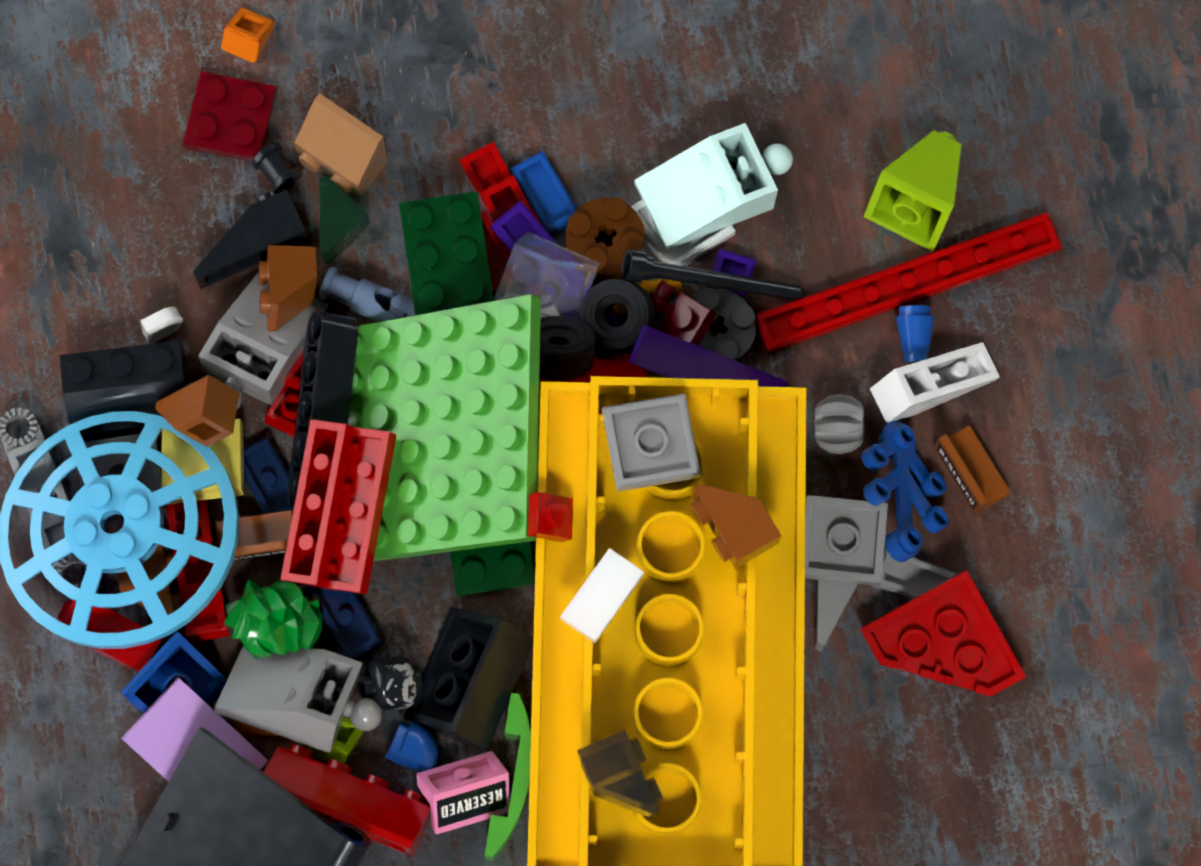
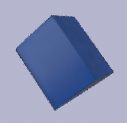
[120,632,227,714]

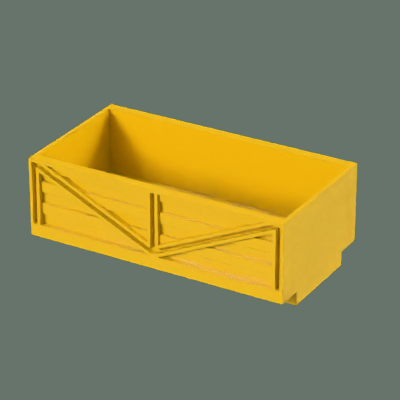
[527,376,806,866]

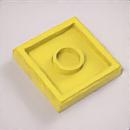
[162,418,244,505]

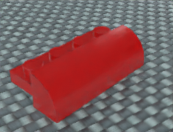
[280,420,397,595]

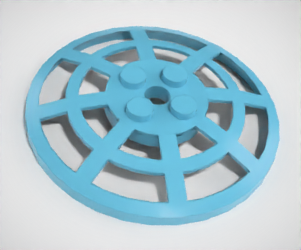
[0,411,240,649]

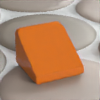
[221,7,276,63]

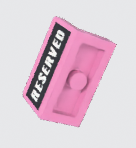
[416,751,510,834]

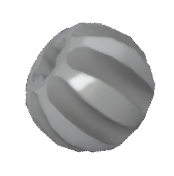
[815,394,865,454]

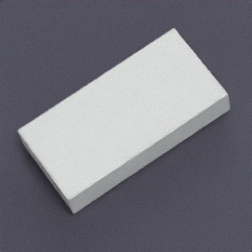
[560,548,644,643]

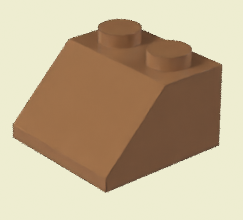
[294,93,388,198]

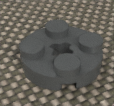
[692,288,756,362]

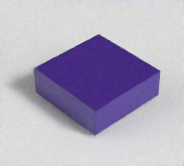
[707,248,757,299]

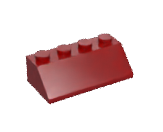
[263,744,431,857]

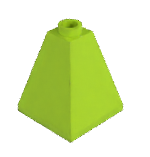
[863,130,962,252]

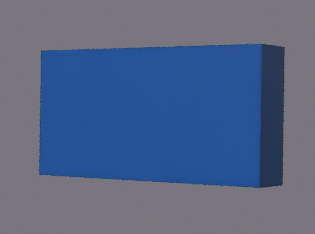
[509,151,577,236]

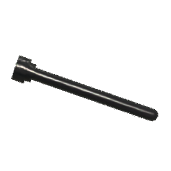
[621,249,805,301]

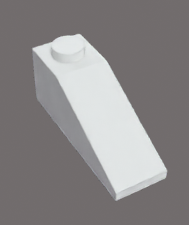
[870,342,1000,423]

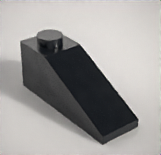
[193,190,309,289]

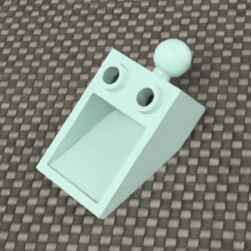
[634,123,793,250]

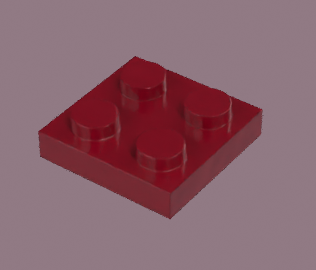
[183,71,278,162]

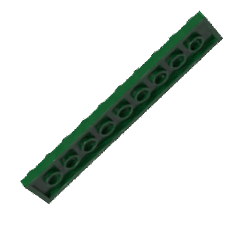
[399,191,535,597]

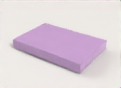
[121,677,269,782]

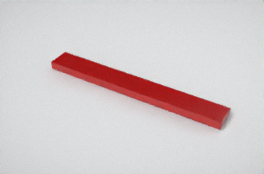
[755,212,1062,355]

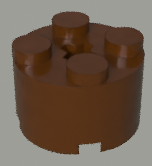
[566,197,645,284]

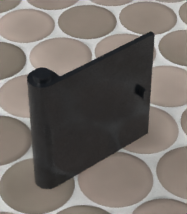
[121,727,371,866]

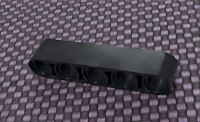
[288,311,358,507]

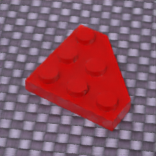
[860,570,1026,697]

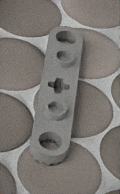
[0,407,87,588]

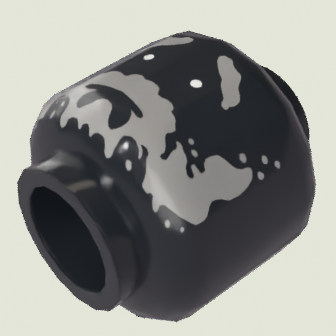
[359,656,422,712]

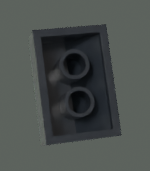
[59,341,188,442]
[403,607,534,751]

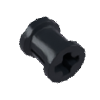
[251,142,303,193]

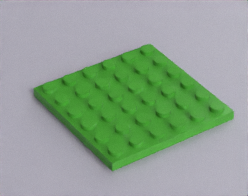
[348,294,541,562]

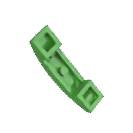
[484,693,531,861]

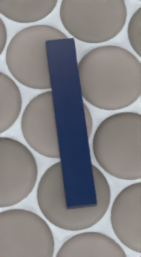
[244,437,383,660]

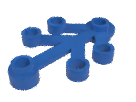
[861,420,949,562]

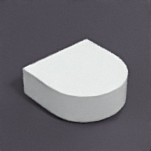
[140,306,183,344]

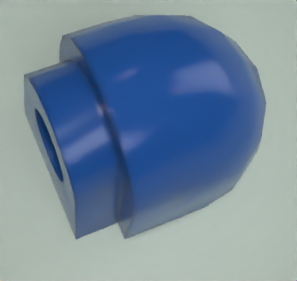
[384,721,439,773]

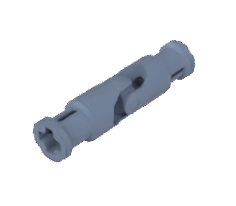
[319,267,415,322]

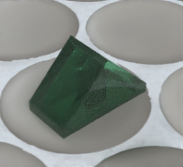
[319,176,370,264]

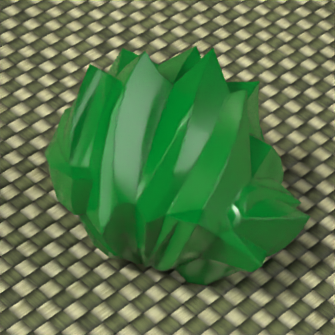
[224,579,322,658]

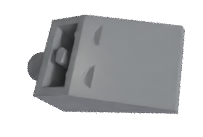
[198,273,330,409]
[214,646,382,753]

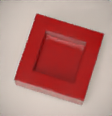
[528,492,573,542]

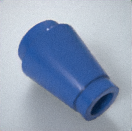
[895,305,935,363]

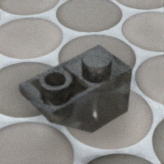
[577,730,664,818]

